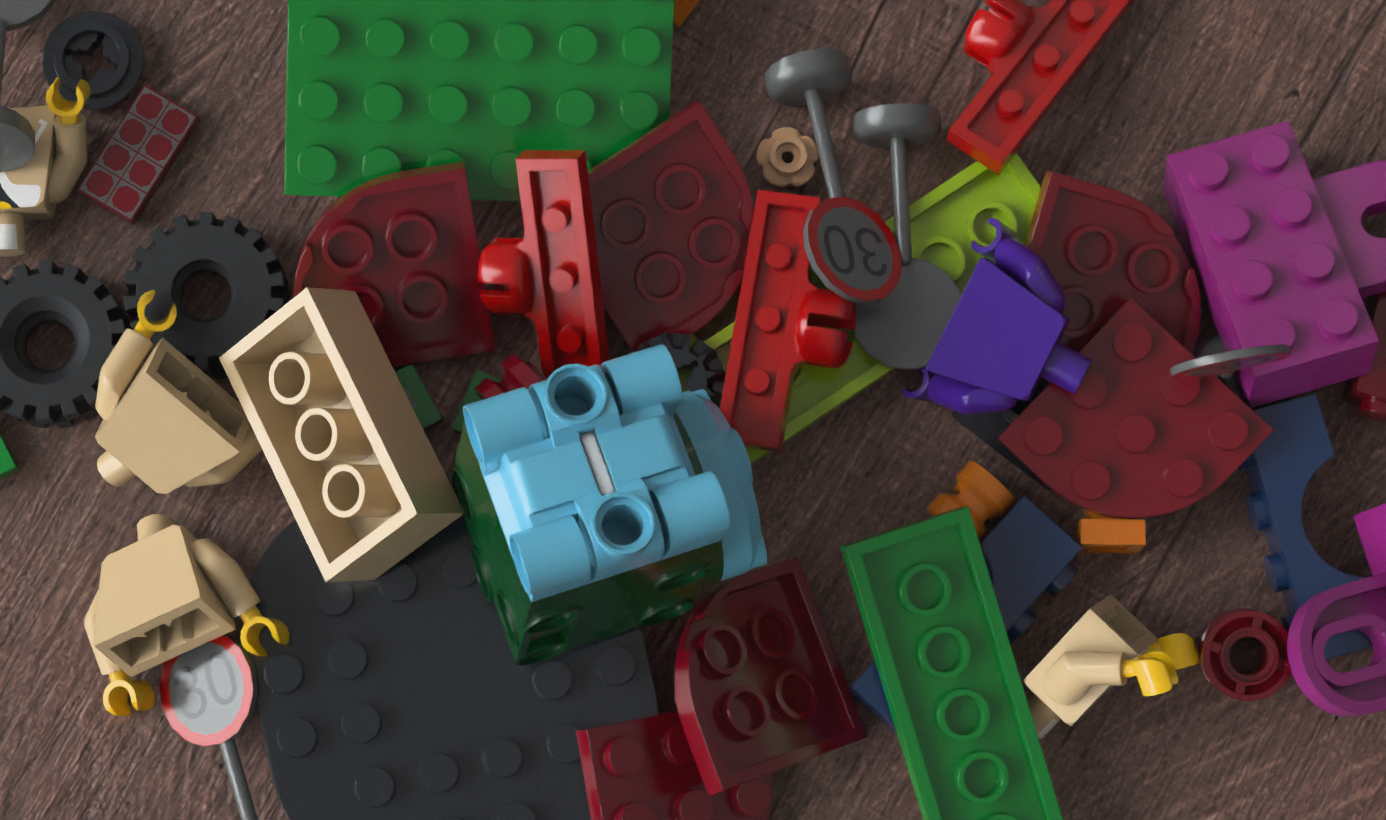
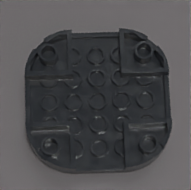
[247,472,658,820]

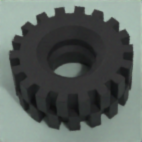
[123,212,290,380]
[0,261,132,428]

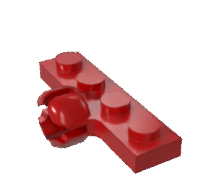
[947,0,1135,175]
[478,150,610,379]
[720,190,856,453]

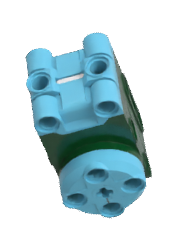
[451,344,767,666]

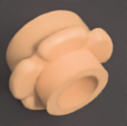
[756,127,819,188]

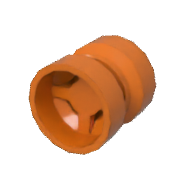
[926,460,1016,543]

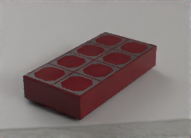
[77,84,201,226]

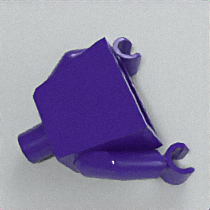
[903,218,1092,415]

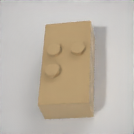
[219,287,464,582]

